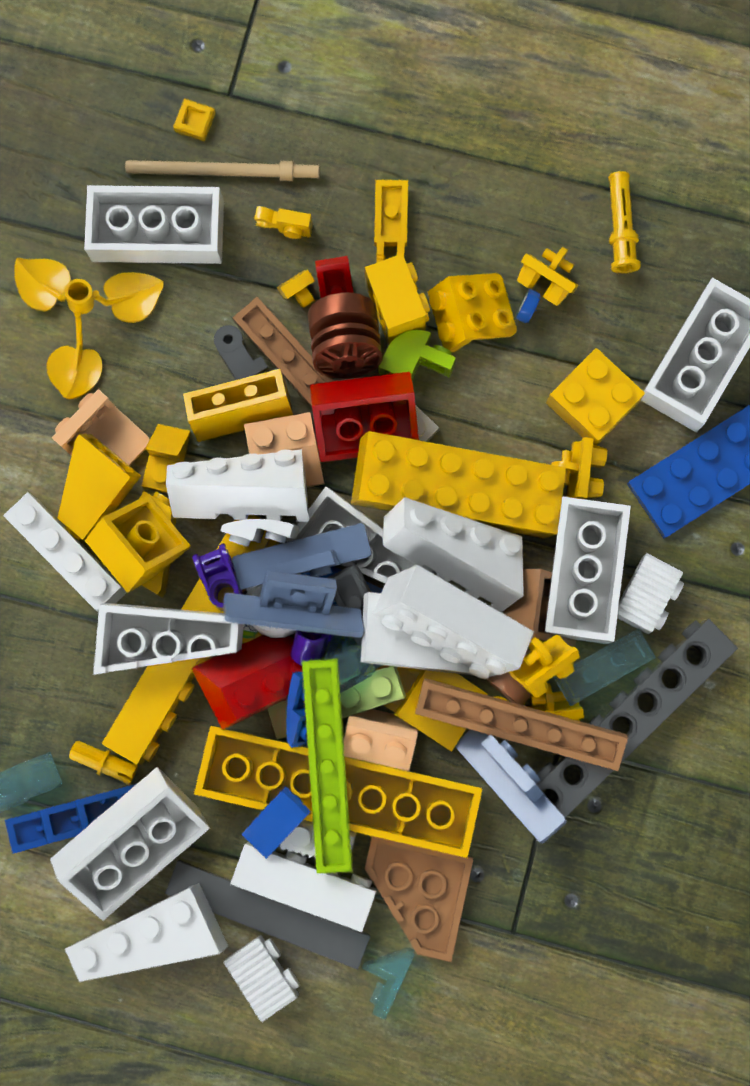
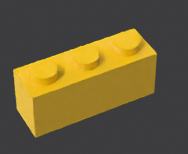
[183,369,293,442]

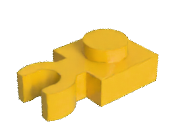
[254,206,313,239]

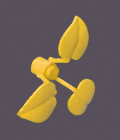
[14,258,164,399]

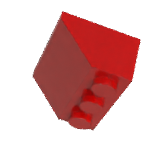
[310,372,419,462]
[191,635,303,730]

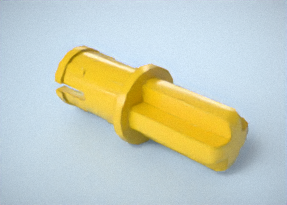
[69,741,138,786]

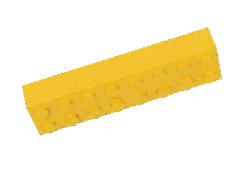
[194,726,482,858]

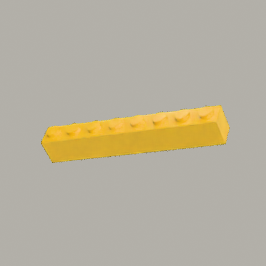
[102,515,279,765]

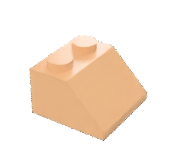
[244,412,324,487]

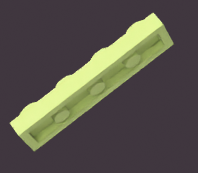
[267,666,406,740]

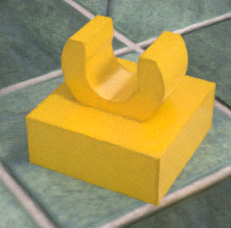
[277,270,315,308]

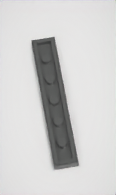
[165,860,370,970]

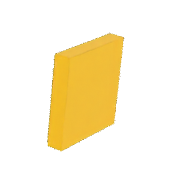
[394,670,488,752]

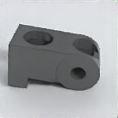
[214,325,269,380]

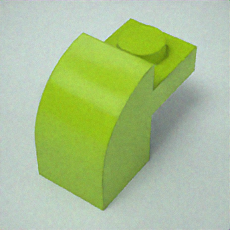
[379,330,456,380]

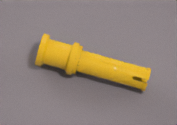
[608,171,641,273]

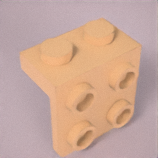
[52,389,150,466]
[344,709,418,771]

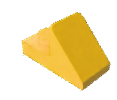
[141,424,191,494]

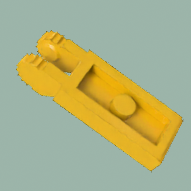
[374,180,408,263]

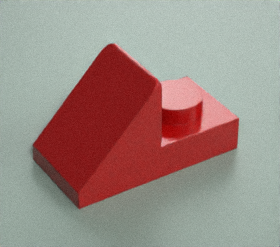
[315,256,353,298]

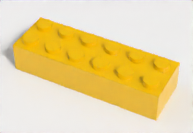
[351,431,566,538]

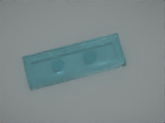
[553,628,656,706]

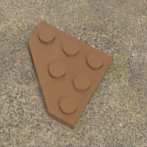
[365,836,474,962]

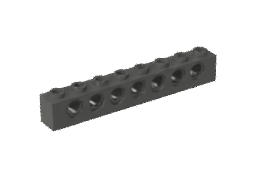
[514,619,738,817]

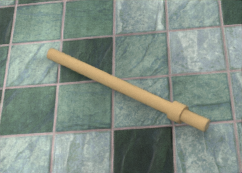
[125,160,320,181]

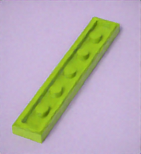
[302,658,352,874]

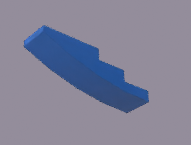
[4,783,138,854]

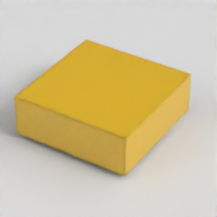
[173,98,216,142]

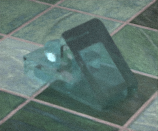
[324,635,375,693]
[362,947,415,1020]

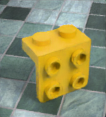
[428,273,517,352]

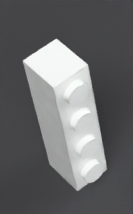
[3,492,127,612]
[231,842,376,932]

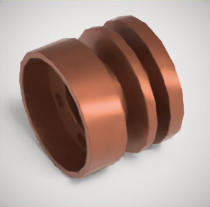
[308,292,383,379]

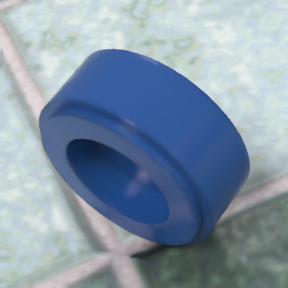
[515,289,541,324]

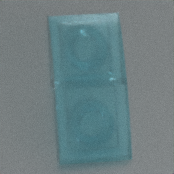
[0,752,62,812]

